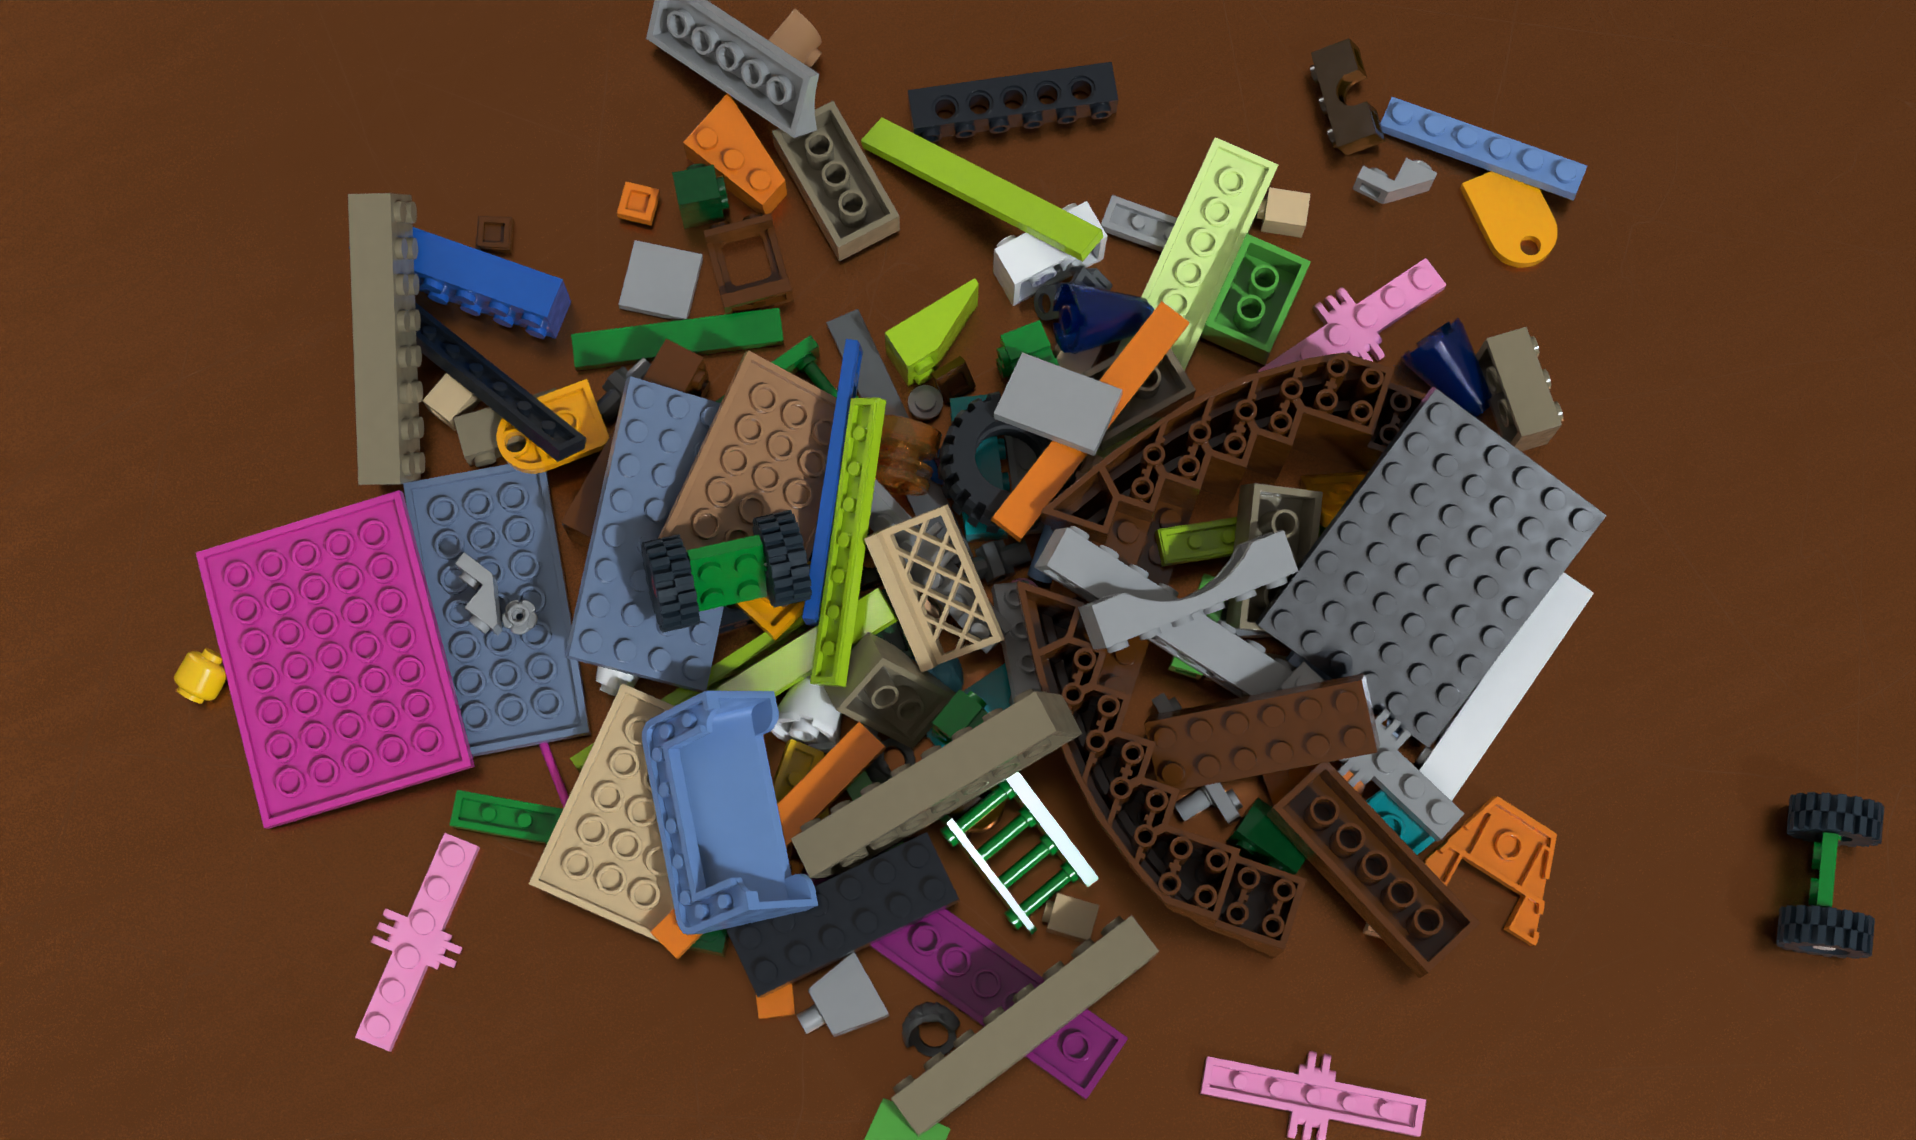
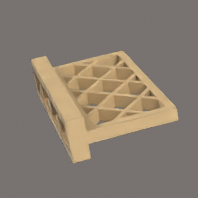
[864,504,1005,673]

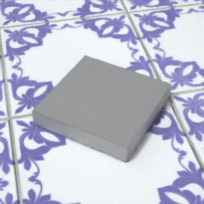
[618,240,703,320]

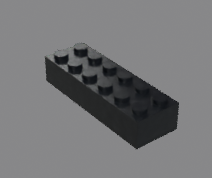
[726,832,960,998]

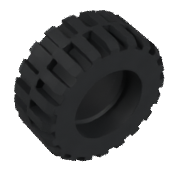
[937,391,1079,535]

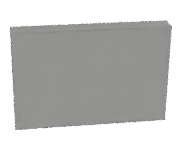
[994,352,1123,456]

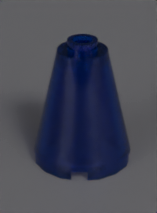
[1053,283,1154,354]
[1401,317,1492,417]

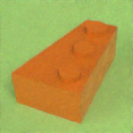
[683,93,787,215]

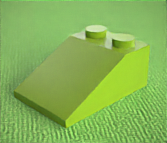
[885,278,979,387]

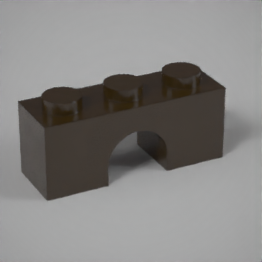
[1310,38,1385,155]

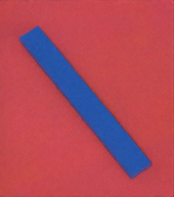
[802,339,863,627]

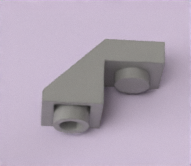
[1352,158,1437,204]
[455,553,502,636]

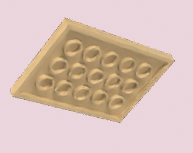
[529,683,674,942]

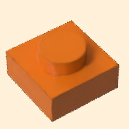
[617,182,660,226]

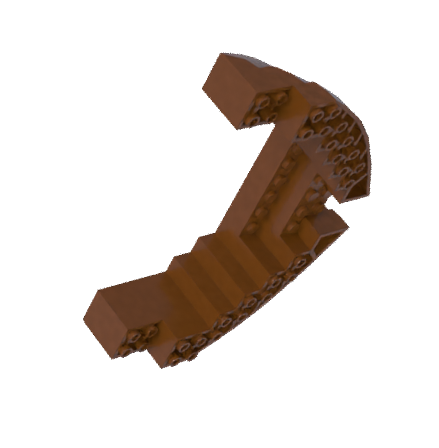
[1016,352,1427,958]

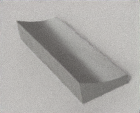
[646,0,819,138]

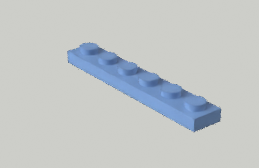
[1380,97,1587,201]

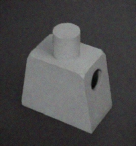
[796,952,889,1037]

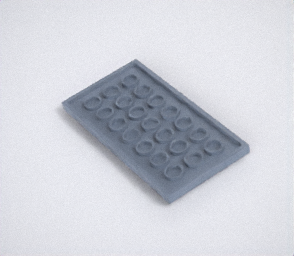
[565,376,724,693]
[403,464,591,757]

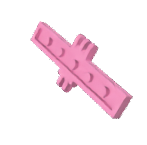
[1257,258,1446,373]
[355,833,480,1052]
[1200,1051,1426,1140]

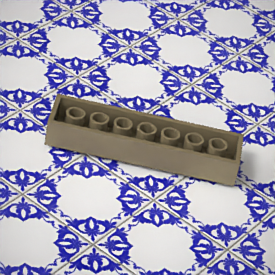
[348,193,425,485]
[791,689,1082,878]
[891,915,1159,1138]

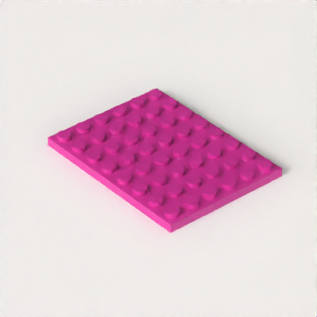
[196,490,475,829]

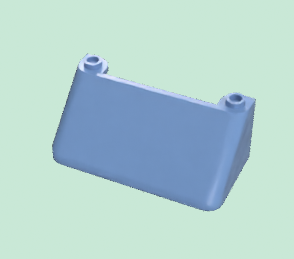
[642,691,818,935]

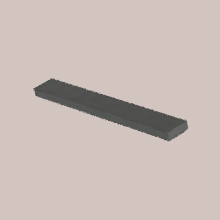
[826,309,974,566]

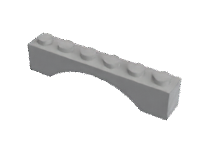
[1078,530,1299,653]

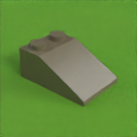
[824,632,956,749]

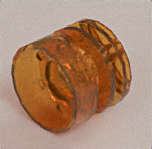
[875,414,942,496]

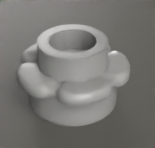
[502,600,538,635]

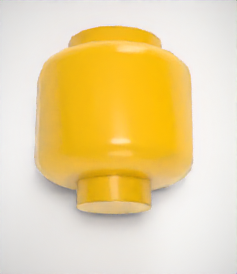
[174,648,227,704]

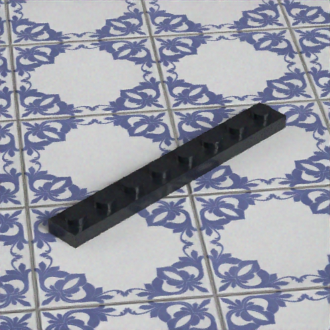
[415,302,586,462]

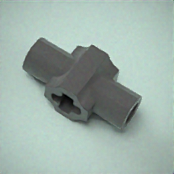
[596,357,651,423]
[958,539,1032,585]

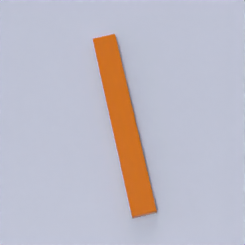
[991,301,1190,542]
[650,722,886,960]

